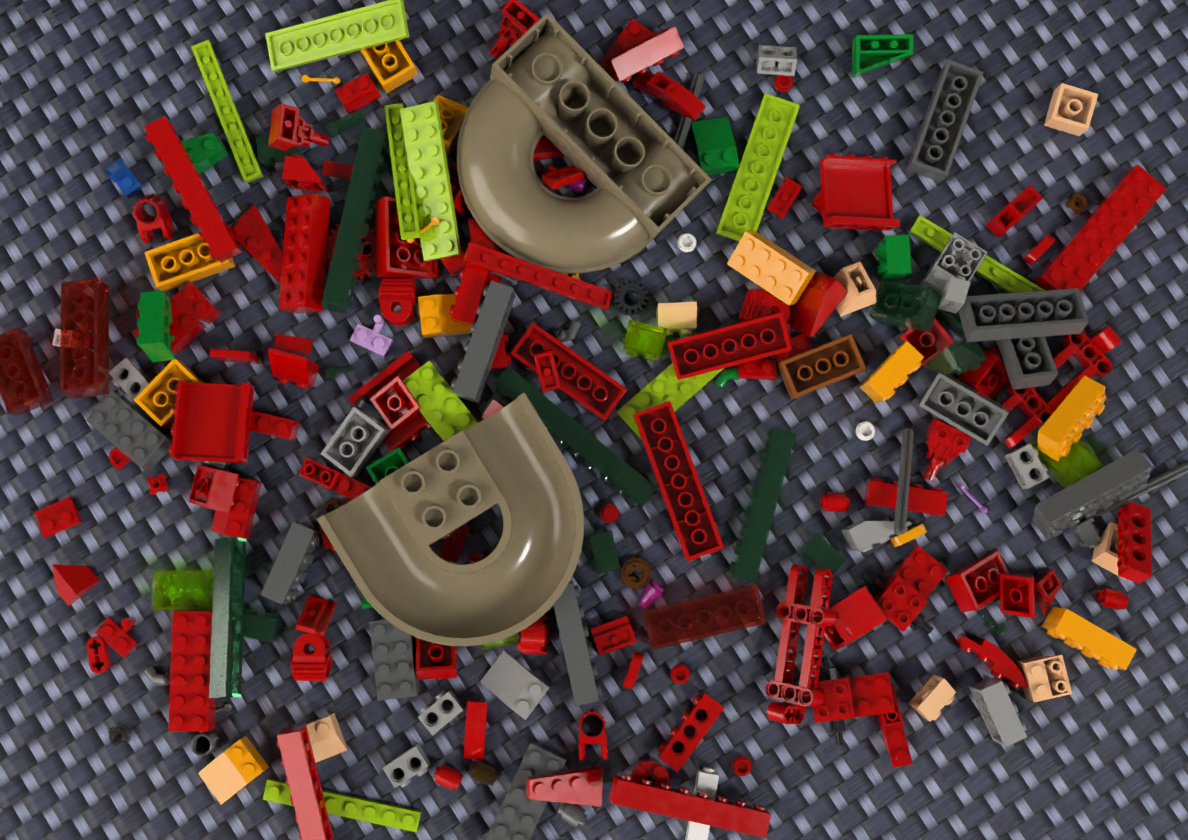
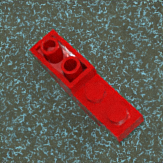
[633,71,706,121]
[298,457,372,500]
[955,635,1028,689]
[878,684,913,768]

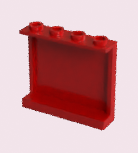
[820,153,900,231]
[348,351,432,452]
[169,380,254,464]

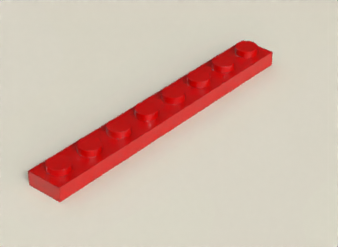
[463,242,613,310]

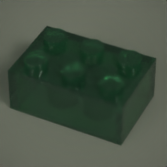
[869,280,942,332]

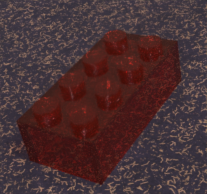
[0,328,54,416]

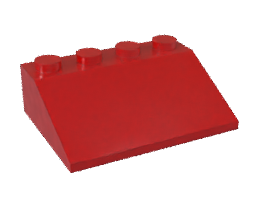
[375,197,438,279]

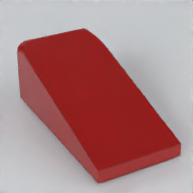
[533,349,561,393]

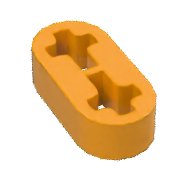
[890,523,927,547]

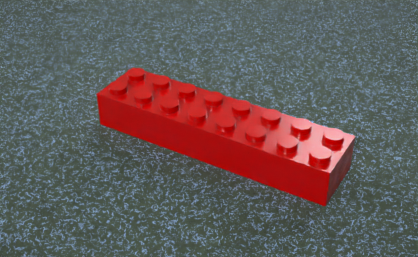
[1034,164,1167,292]
[632,401,724,562]

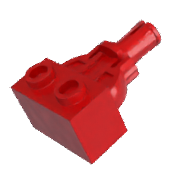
[489,0,540,59]
[268,103,329,151]
[922,418,972,482]

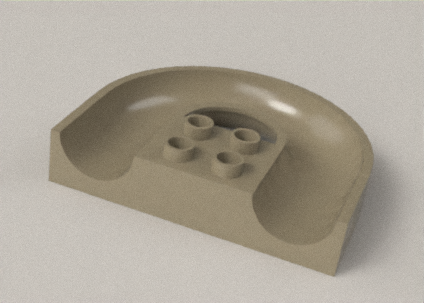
[457,13,712,274]
[317,393,584,646]

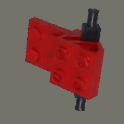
[859,545,949,634]
[810,655,896,745]

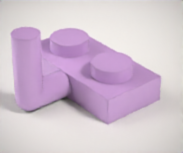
[350,315,393,357]

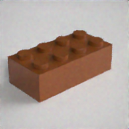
[777,334,866,400]

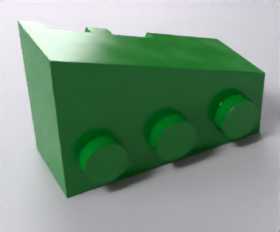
[852,34,913,78]
[155,132,230,174]
[136,290,176,362]

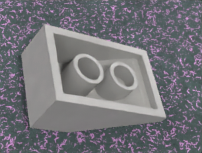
[480,650,550,720]

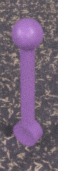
[957,483,988,514]

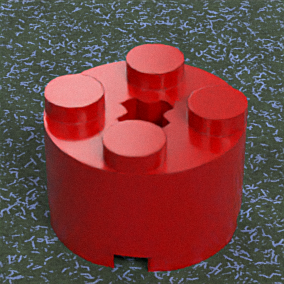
[517,615,550,655]
[630,758,670,785]

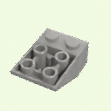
[920,232,987,296]
[841,521,911,553]

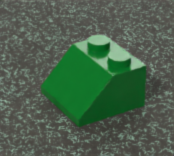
[366,447,410,484]

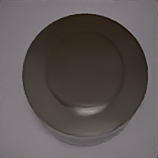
[469,759,499,786]

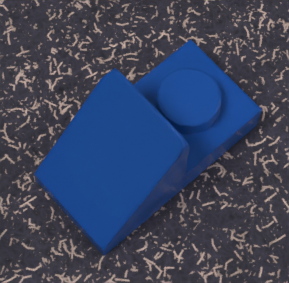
[105,158,143,198]

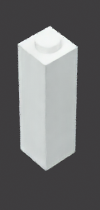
[685,766,719,840]

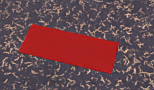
[321,161,361,181]
[273,334,313,354]

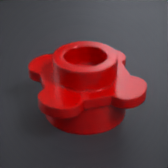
[147,474,168,495]

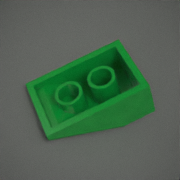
[691,117,739,176]

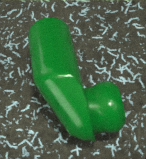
[715,367,741,389]

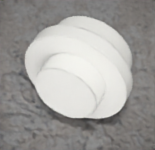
[678,233,697,252]
[855,421,875,441]

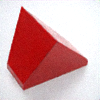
[52,564,100,606]
[1034,569,1062,617]

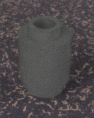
[557,803,587,828]

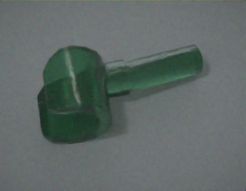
[326,367,353,379]
[981,613,1007,636]

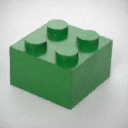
[875,235,912,282]

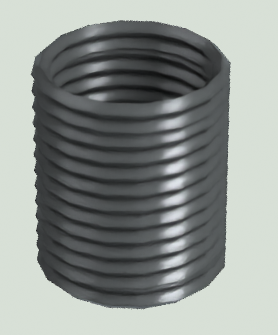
[190,731,219,756]

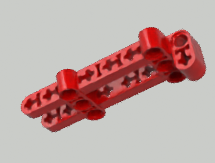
[1000,325,1122,448]
[765,564,835,724]

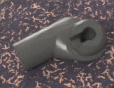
[555,320,581,342]
[144,666,170,686]

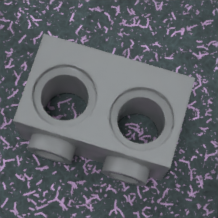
[756,45,797,76]
[937,276,970,313]
[108,357,151,402]
[1004,444,1049,489]
[418,690,465,736]
[383,743,431,788]

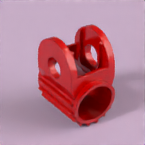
[132,193,174,244]
[378,278,418,326]
[738,289,790,323]
[290,633,333,681]
[578,711,607,761]

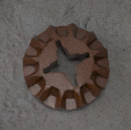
[621,558,652,589]

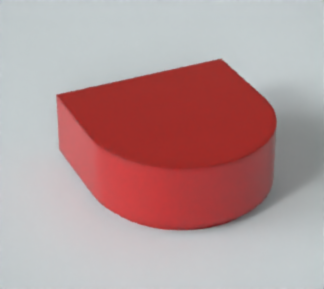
[109,447,131,471]

